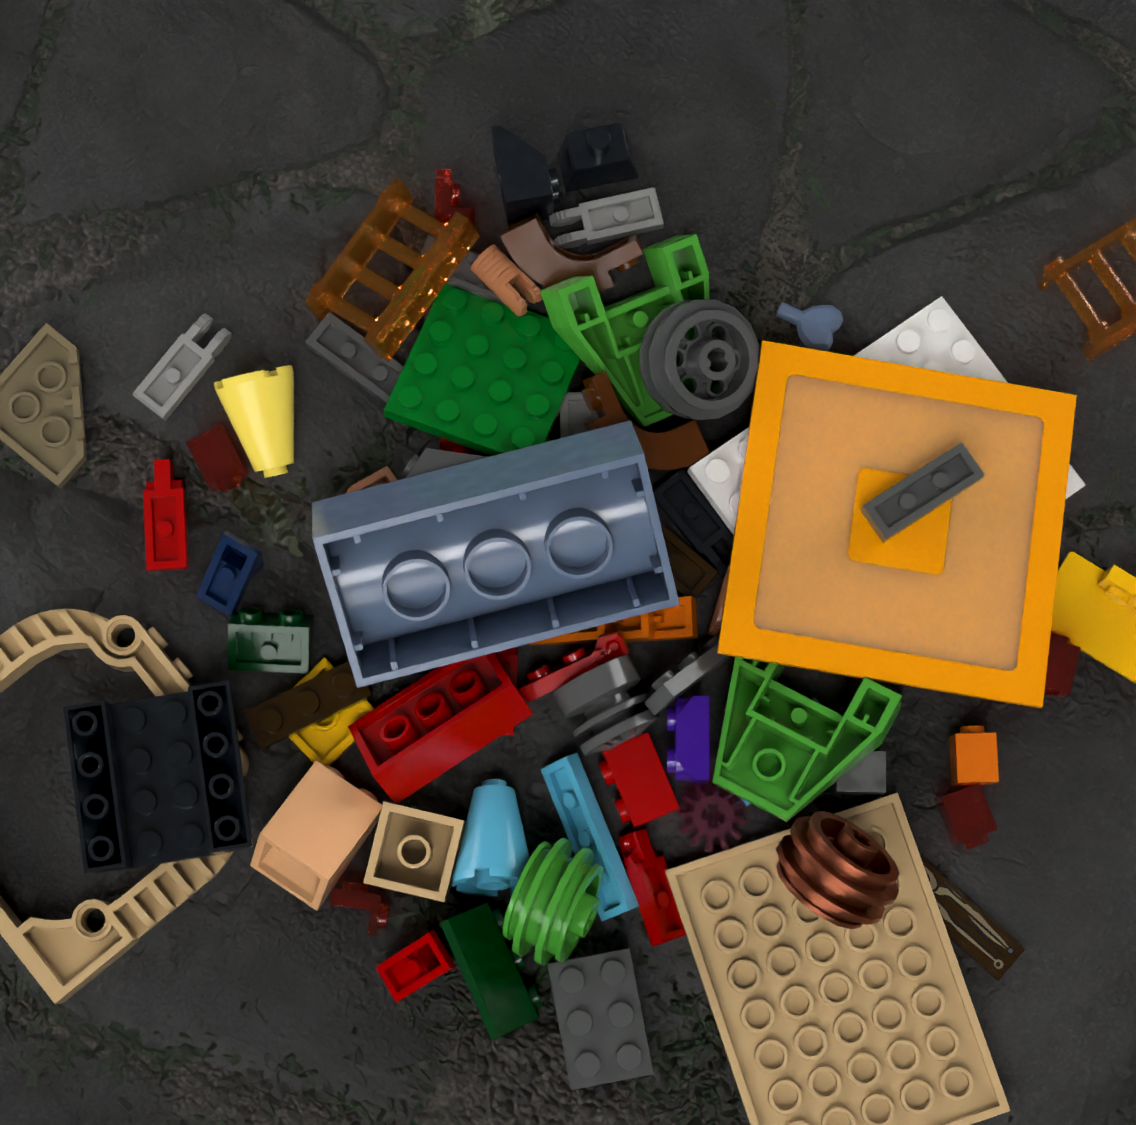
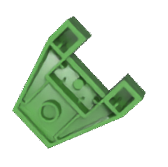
[540,234,712,427]
[712,657,902,822]

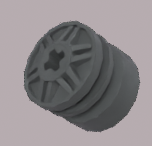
[553,655,660,756]

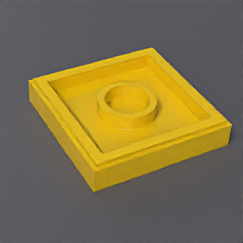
[289,657,375,766]

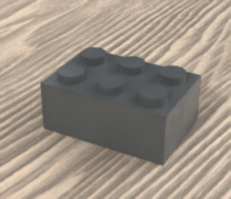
[547,948,654,1090]

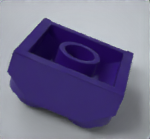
[666,696,709,786]

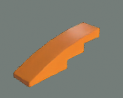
[529,596,698,646]

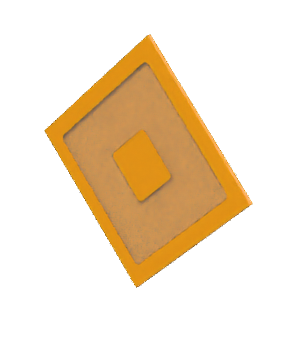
[717,340,1077,708]

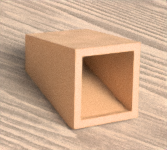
[250,761,382,911]

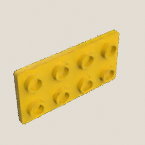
[1051,552,1136,684]

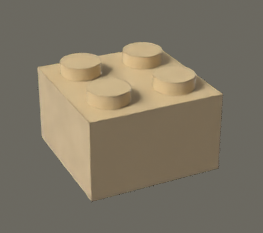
[363,801,466,903]

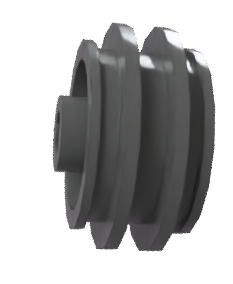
[639,299,760,420]

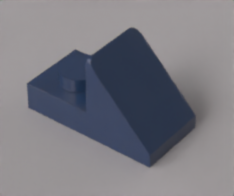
[196,531,264,617]

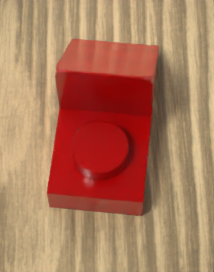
[375,930,455,1003]

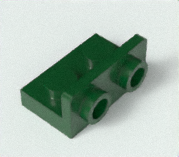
[228,607,314,674]

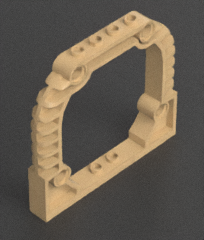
[0,609,249,1004]

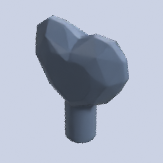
[776,302,844,351]

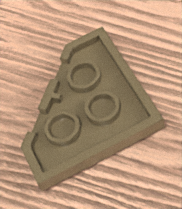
[0,323,87,489]

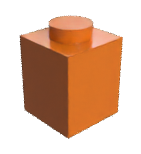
[949,726,999,786]

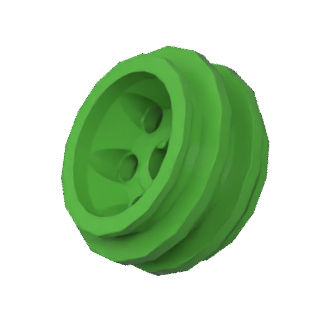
[503,838,604,966]

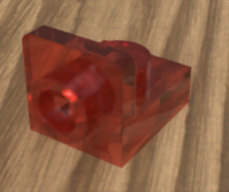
[434,169,475,232]

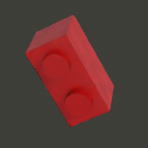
[598,732,680,829]

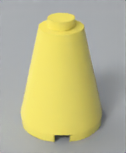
[213,365,294,478]

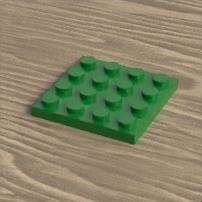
[384,283,582,456]

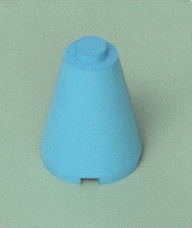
[452,779,530,897]

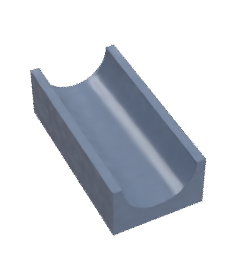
[312,420,680,688]

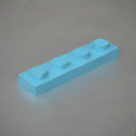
[540,753,639,921]

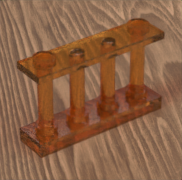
[304,178,480,362]
[1037,217,1136,362]

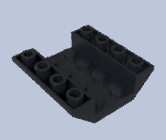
[63,680,253,874]

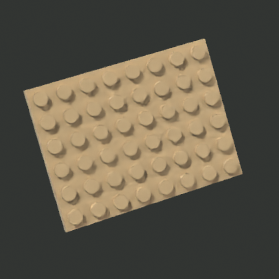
[665,793,1011,1125]

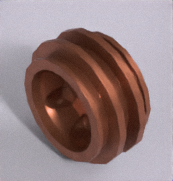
[776,811,900,929]

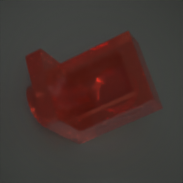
[329,881,390,936]

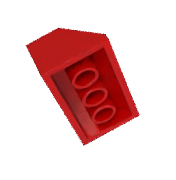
[348,653,533,804]

